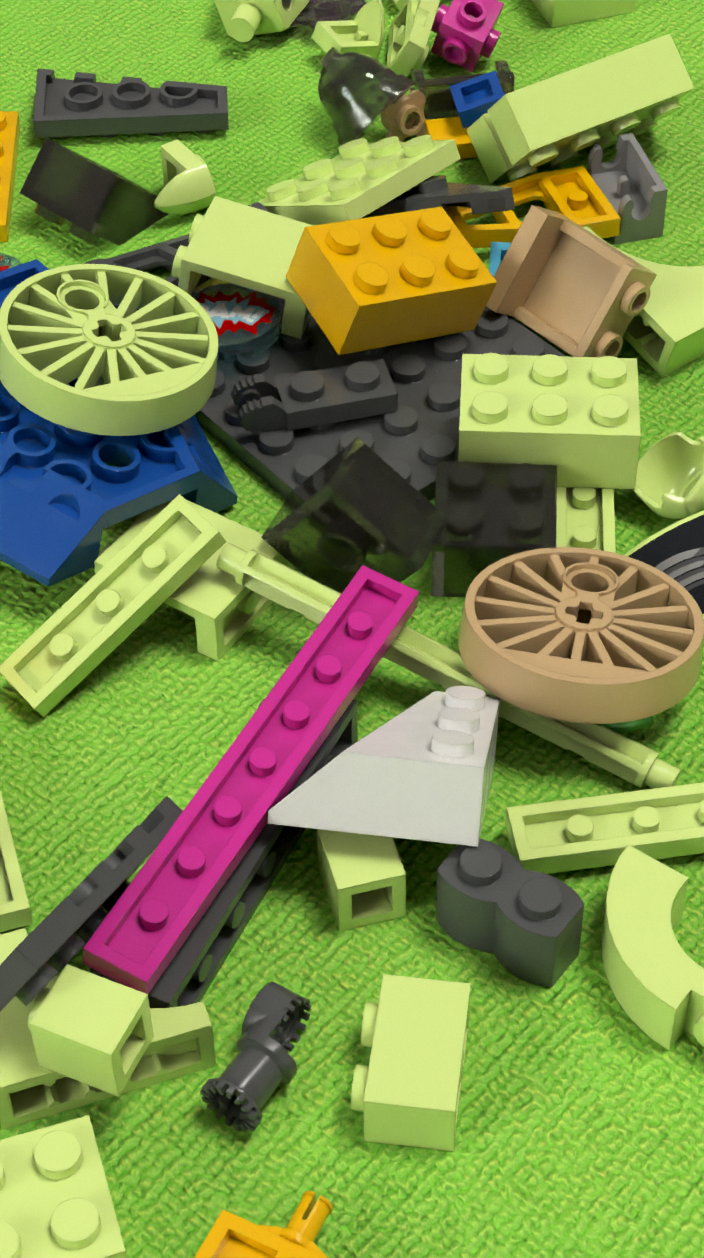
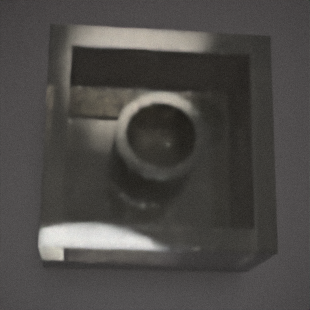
[261,438,450,594]
[431,461,557,597]

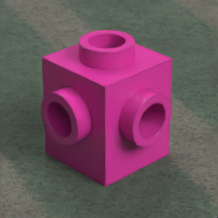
[431,0,504,72]

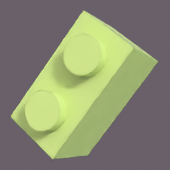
[351,974,471,1151]

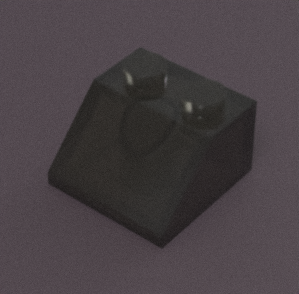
[20,138,168,246]

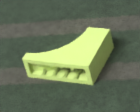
[583,226,704,378]
[0,928,216,1130]

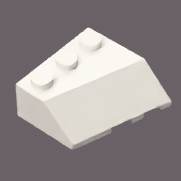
[268,686,500,847]

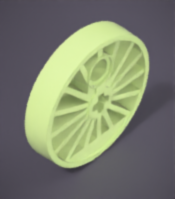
[0,264,218,436]

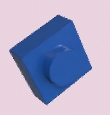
[449,70,504,129]

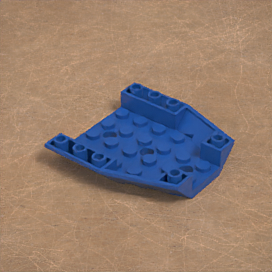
[0,259,238,587]

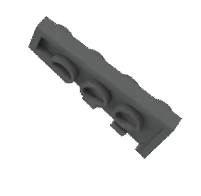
[33,68,229,140]
[0,796,183,1012]

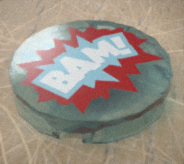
[191,283,282,363]

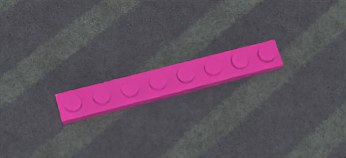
[83,565,419,994]

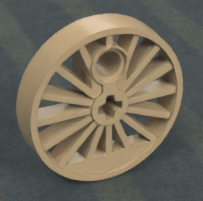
[458,547,704,724]

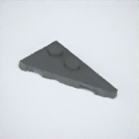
[363,175,515,218]

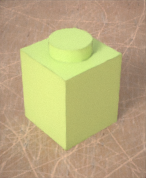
[316,829,406,932]
[28,964,154,1097]

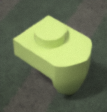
[311,0,385,66]
[154,139,216,215]

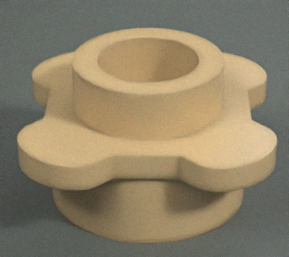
[381,90,428,142]

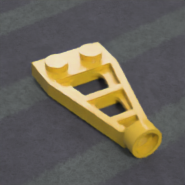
[447,165,621,248]

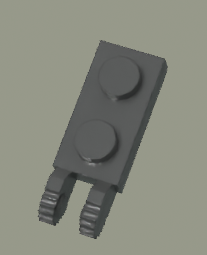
[230,359,398,433]

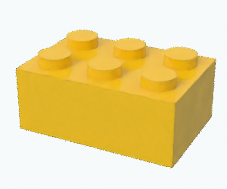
[286,206,497,355]

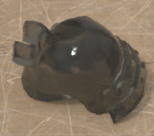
[318,47,415,146]

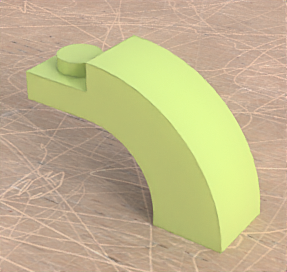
[601,845,704,1050]

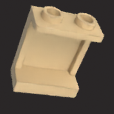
[486,205,657,357]

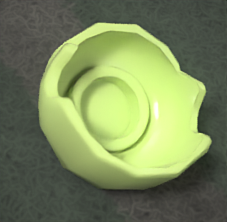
[633,431,704,519]

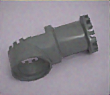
[200,982,311,1132]

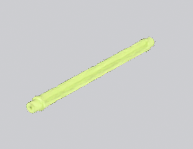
[216,543,681,789]

